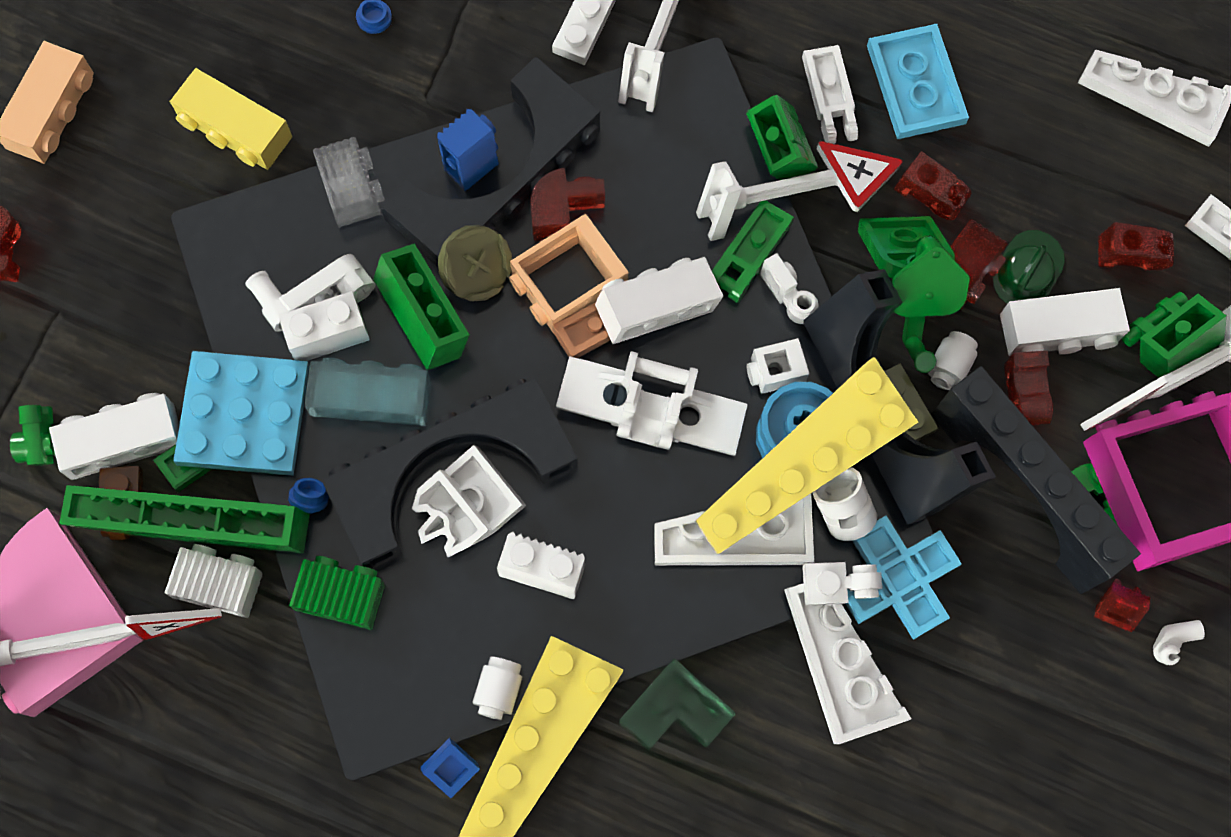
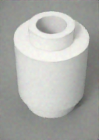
[928,331,978,390]
[473,657,522,720]

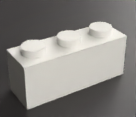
[595,257,723,344]
[1000,288,1130,359]
[49,393,179,480]

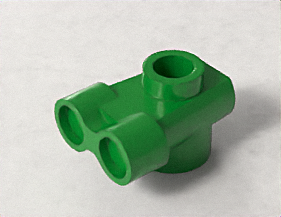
[10,405,55,466]

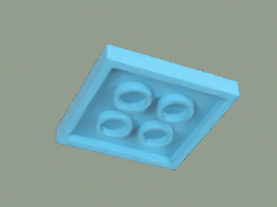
[173,351,310,476]

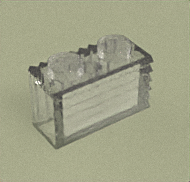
[313,137,385,227]

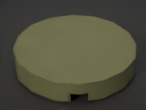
[438,225,512,301]

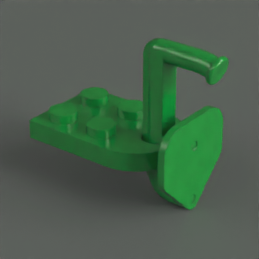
[858,216,970,373]

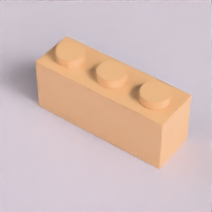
[0,41,94,164]

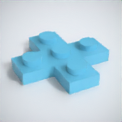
[846,516,962,640]

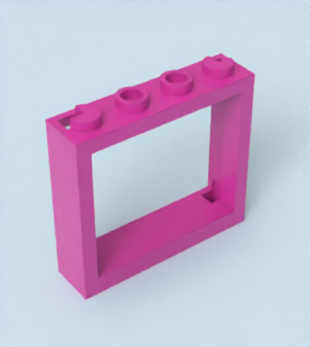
[1083,391,1231,572]

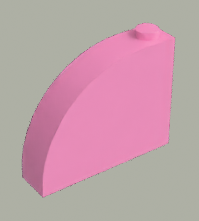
[0,508,143,717]

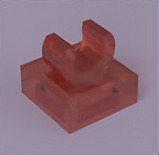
[1094,579,1151,632]

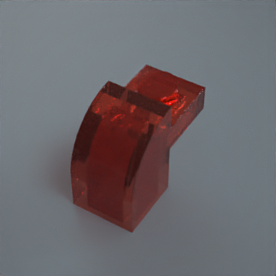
[531,168,605,241]

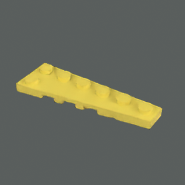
[695,357,918,554]

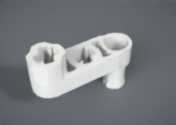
[246,254,376,332]

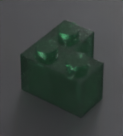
[619,658,736,751]

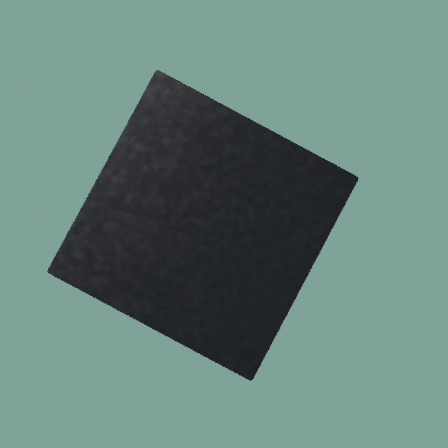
[171,37,933,780]

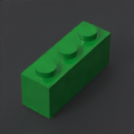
[373,243,470,371]

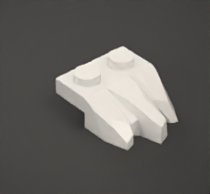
[412,445,526,557]

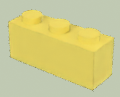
[170,68,293,170]

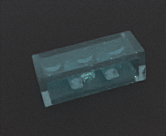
[305,357,431,426]

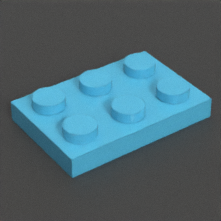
[867,24,969,139]

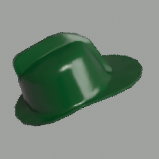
[993,230,1065,304]

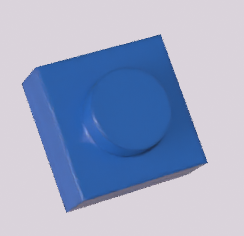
[421,737,480,798]

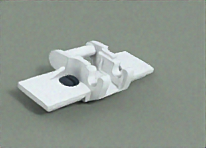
[556,351,747,456]

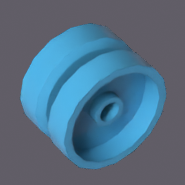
[756,382,833,459]

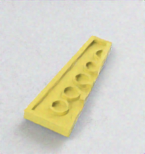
[458,636,624,837]

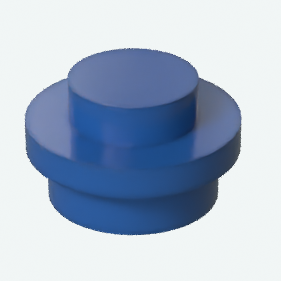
[356,0,392,34]
[288,478,329,514]

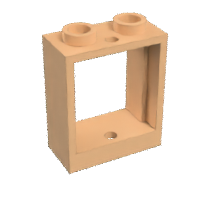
[509,214,629,332]

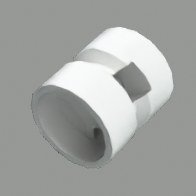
[812,467,878,541]

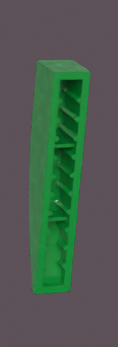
[59,485,310,553]

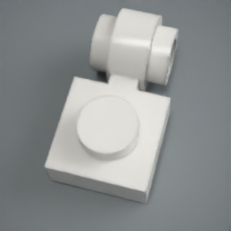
[760,253,819,324]
[802,562,882,605]

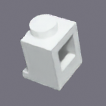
[747,338,809,394]

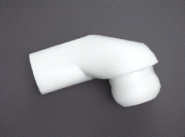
[1153,620,1205,665]

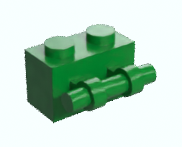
[1122,292,1227,378]

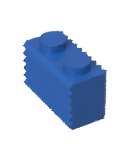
[437,109,499,191]

